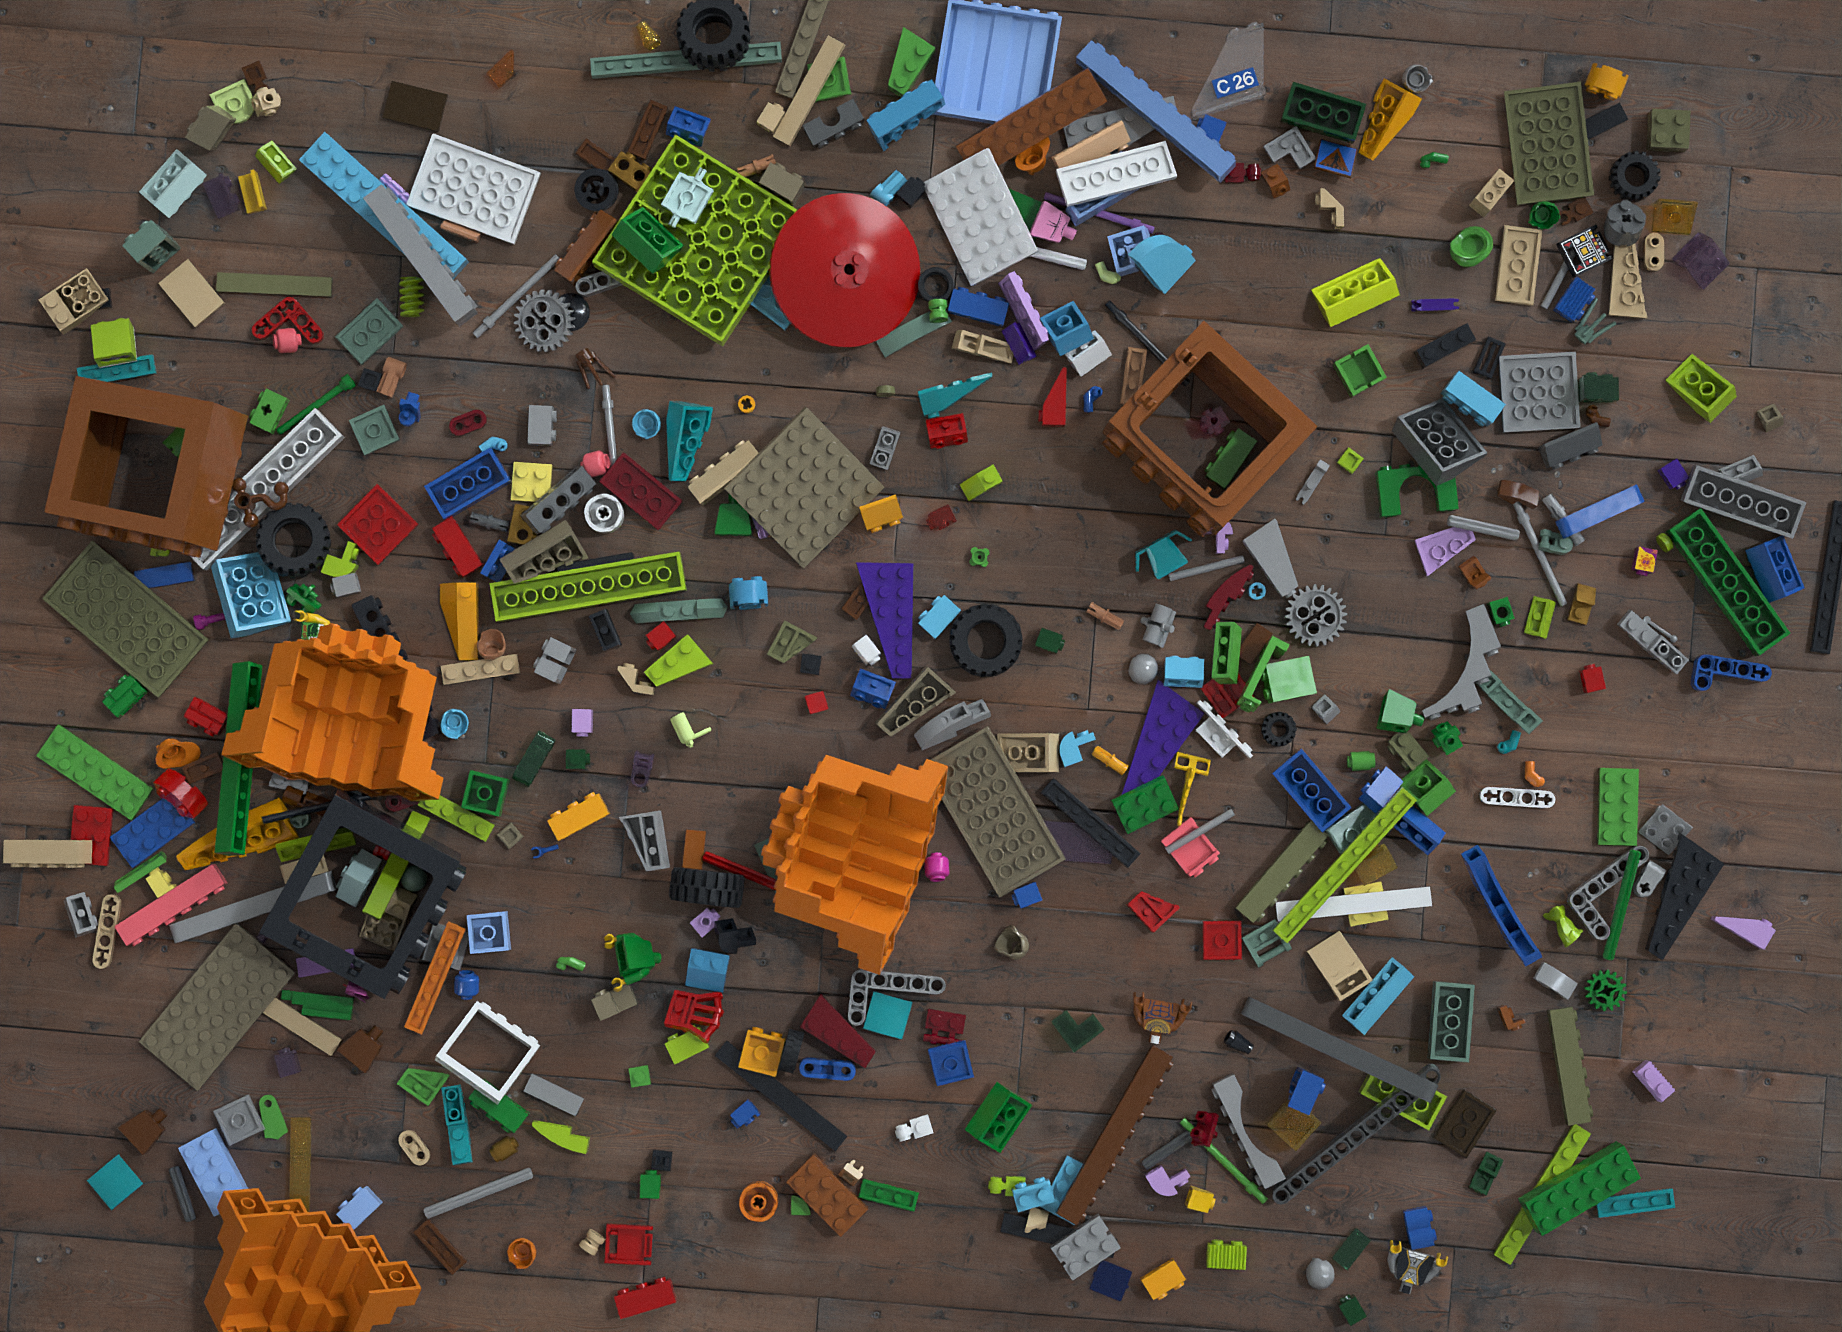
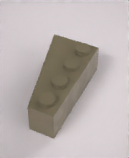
[500,520,588,584]
[875,666,956,737]

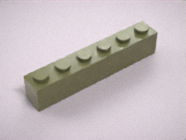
[1234,820,1328,923]
[1547,1006,1593,1126]

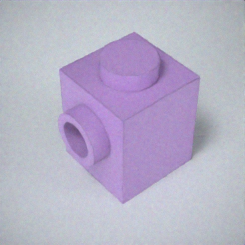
[690,908,721,937]

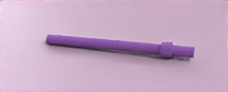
[1044,192,1155,234]

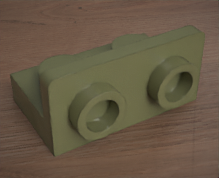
[1386,732,1429,771]

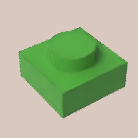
[629,1065,651,1087]

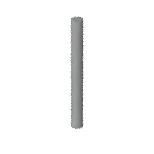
[1541,247,1576,310]
[1168,555,1245,581]
[1165,809,1235,854]

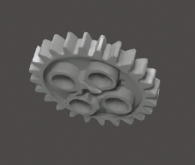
[514,290,575,352]
[1284,584,1347,647]

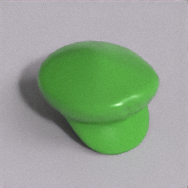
[1450,226,1493,267]

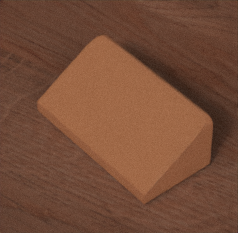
[440,220,482,243]

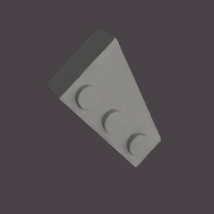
[619,811,670,871]

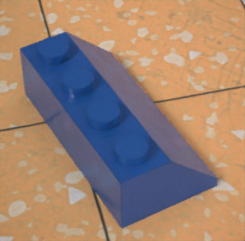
[1272,748,1352,832]

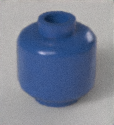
[454,970,479,1000]

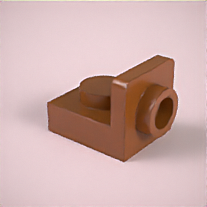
[1496,1004,1526,1031]

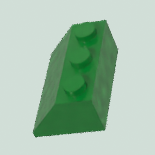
[612,207,684,274]
[965,1082,1032,1153]

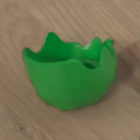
[1528,201,1560,230]

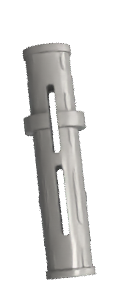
[1542,493,1585,547]

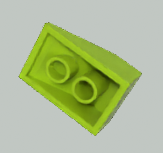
[1666,354,1737,423]

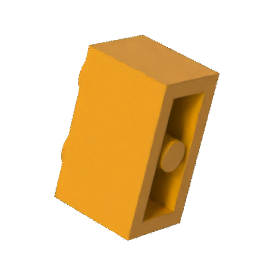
[1140,1258,1186,1300]

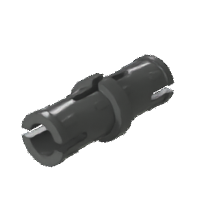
[469,512,510,533]

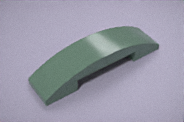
[876,311,952,358]
[1476,669,1543,734]

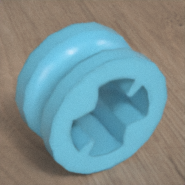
[1248,582,1266,600]

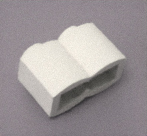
[852,635,881,666]

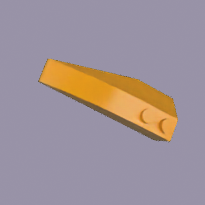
[176,797,299,870]

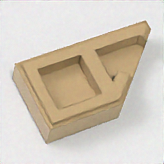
[1025,1208,1049,1233]

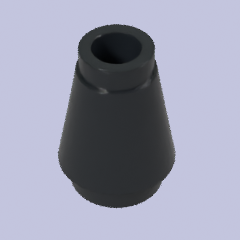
[1224,1030,1254,1054]

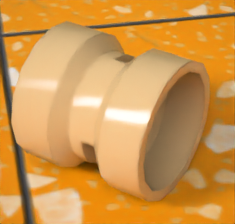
[579,1229,606,1256]

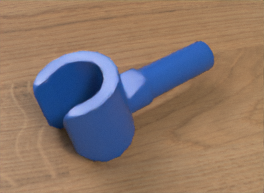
[531,844,559,858]

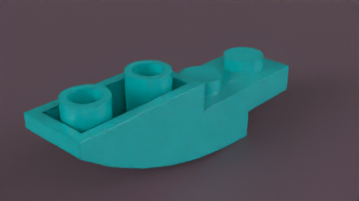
[441,1085,473,1166]

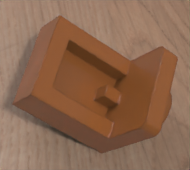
[1261,164,1290,198]
[1458,556,1491,589]

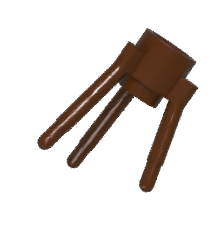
[575,348,616,389]

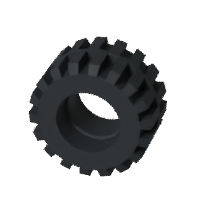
[1609,151,1661,202]

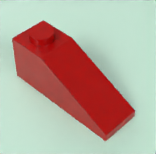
[1038,367,1067,427]

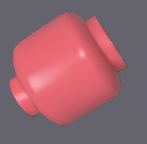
[273,328,302,354]
[580,450,610,478]

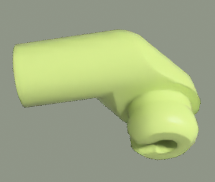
[1095,261,1121,284]

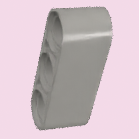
[576,271,623,297]

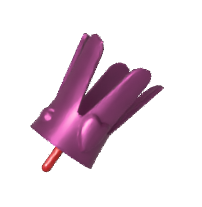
[343,981,369,1003]

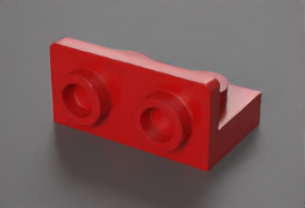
[926,413,968,449]

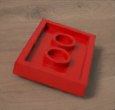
[71,805,114,866]

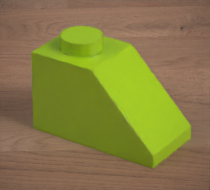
[960,464,1003,501]

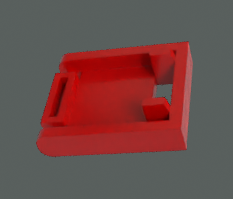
[604,1223,653,1265]

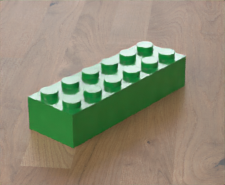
[1518,1141,1641,1236]

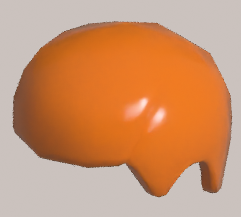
[507,1238,536,1269]

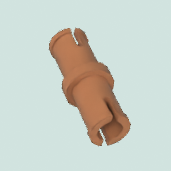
[737,155,776,177]

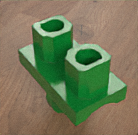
[285,583,322,613]

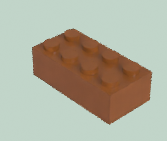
[786,1153,868,1237]

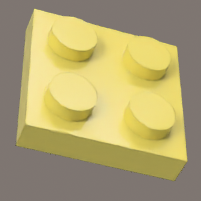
[511,462,553,502]
[1343,881,1388,926]

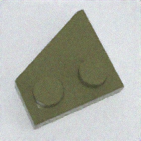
[767,620,817,663]

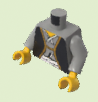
[1387,1240,1448,1294]

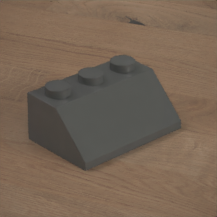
[1538,422,1603,470]

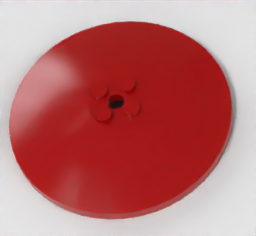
[769,193,920,347]

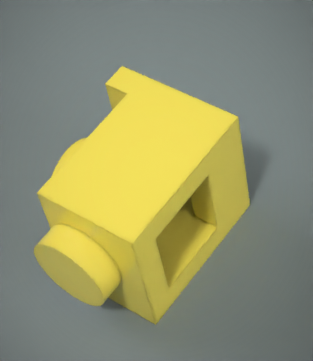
[146,867,177,898]

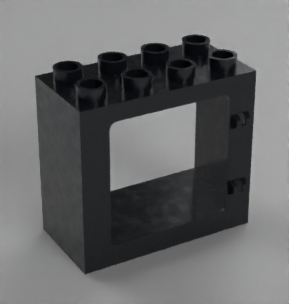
[259,788,467,999]

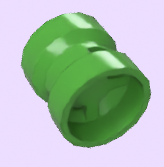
[928,299,948,323]

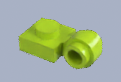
[988,1176,1026,1196]

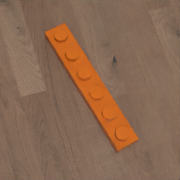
[404,921,466,1035]

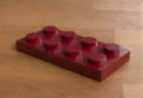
[599,452,682,530]

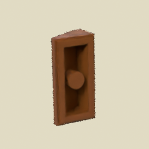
[682,829,706,870]

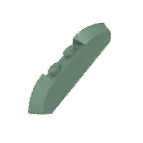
[630,598,727,624]

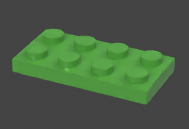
[1597,768,1639,846]

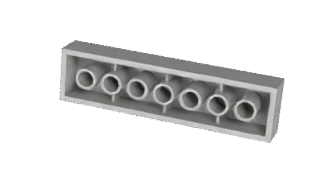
[363,184,478,327]

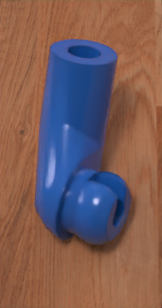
[1083,386,1103,413]

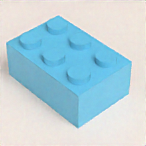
[1440,371,1506,427]

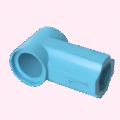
[869,170,907,206]

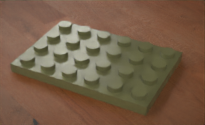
[1504,82,1594,206]

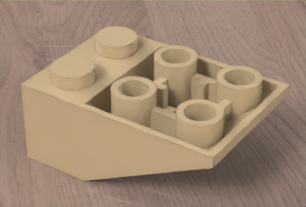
[39,268,109,335]
[359,886,418,951]
[1307,931,1373,1001]

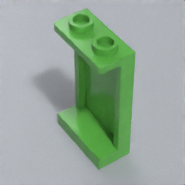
[1237,636,1290,713]

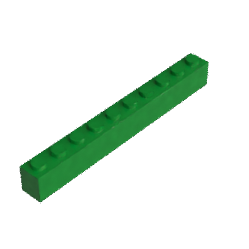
[214,661,263,856]

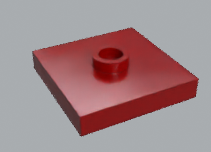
[1202,921,1242,960]

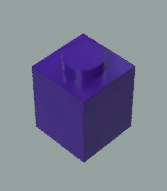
[1657,459,1689,490]

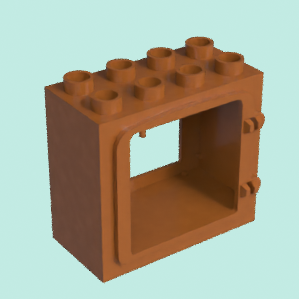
[1102,321,1318,537]
[44,376,248,558]

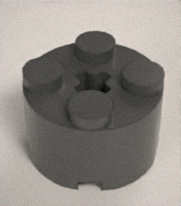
[1603,200,1646,246]

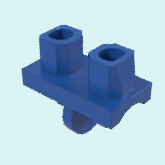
[399,392,421,426]

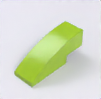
[532,1120,590,1154]

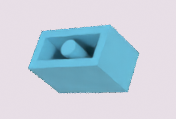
[918,595,961,639]
[1164,656,1204,688]

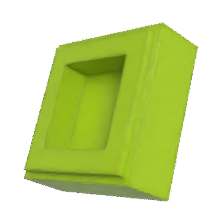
[1337,447,1364,474]

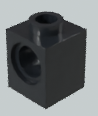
[896,176,926,208]

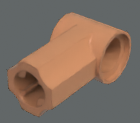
[377,357,407,398]

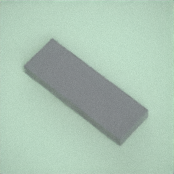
[524,1073,584,1116]

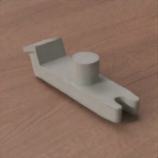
[1296,460,1330,505]

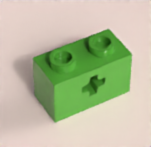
[249,389,290,434]

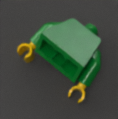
[604,933,662,992]

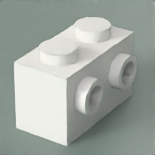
[1065,330,1112,376]

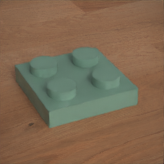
[349,405,400,456]

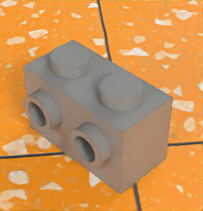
[64,892,98,938]

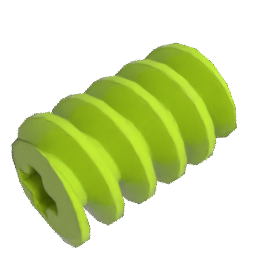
[399,277,424,317]

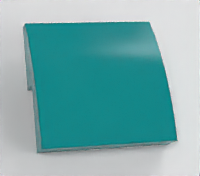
[863,991,913,1039]
[87,1154,143,1211]

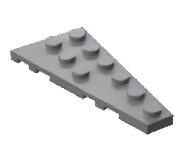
[1063,96,1176,155]

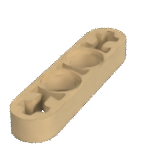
[93,894,121,969]

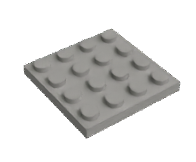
[1498,352,1580,433]

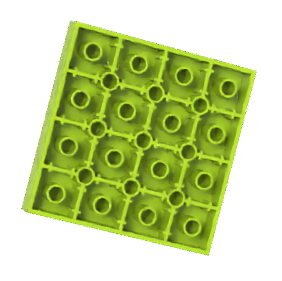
[592,135,797,346]

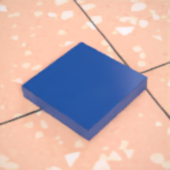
[928,1040,974,1086]

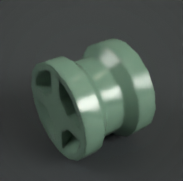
[290,814,311,828]

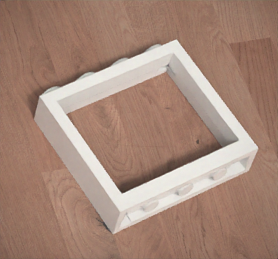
[435,1001,540,1105]

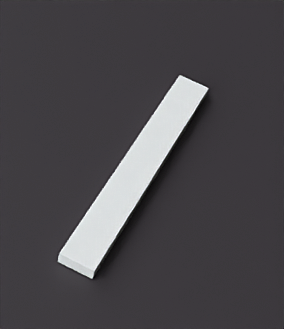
[1276,887,1432,922]

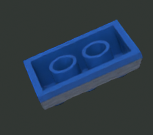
[1745,535,1805,603]

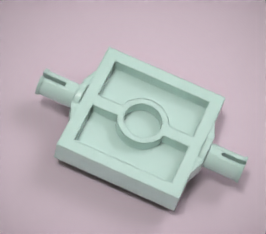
[661,167,714,228]

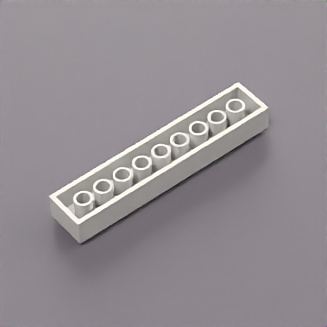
[192,408,345,571]

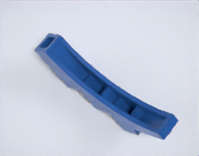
[1461,845,1542,967]

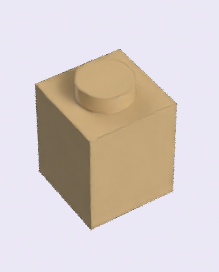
[757,102,785,135]

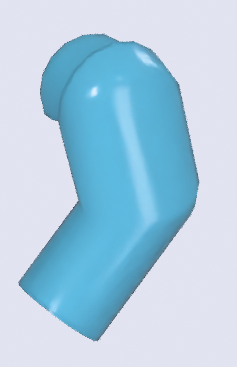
[478,437,507,452]

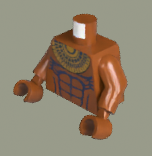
[1133,992,1192,1044]

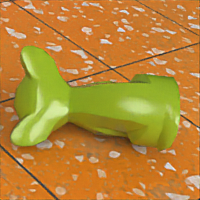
[1543,905,1583,948]

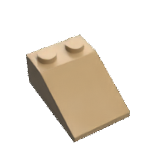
[997,733,1059,772]

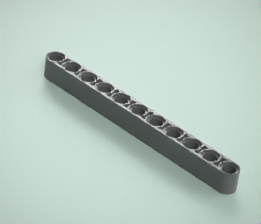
[1241,996,1439,1103]
[1273,1064,1441,1205]

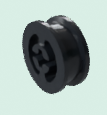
[574,168,619,211]

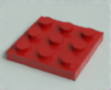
[337,484,419,565]

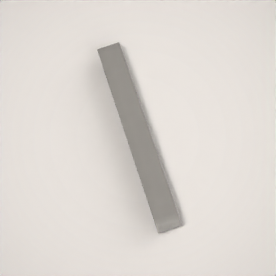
[169,871,337,943]

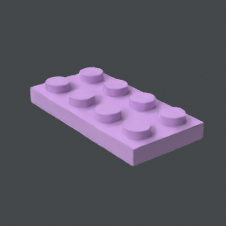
[998,271,1049,351]

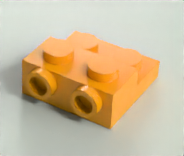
[738,1027,785,1077]

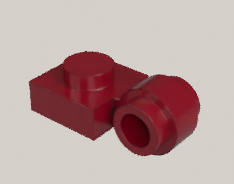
[1225,163,1261,183]

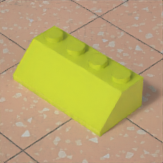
[1311,258,1400,327]

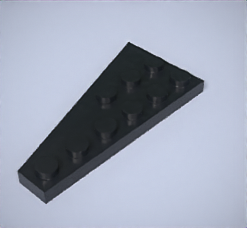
[1645,833,1724,961]

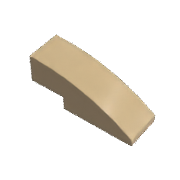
[952,330,1013,364]

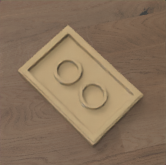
[158,259,225,328]

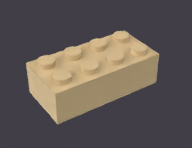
[3,840,92,868]

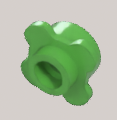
[969,547,989,567]

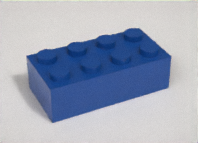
[424,447,512,520]

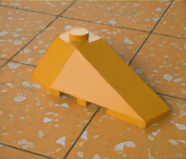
[440,583,479,660]

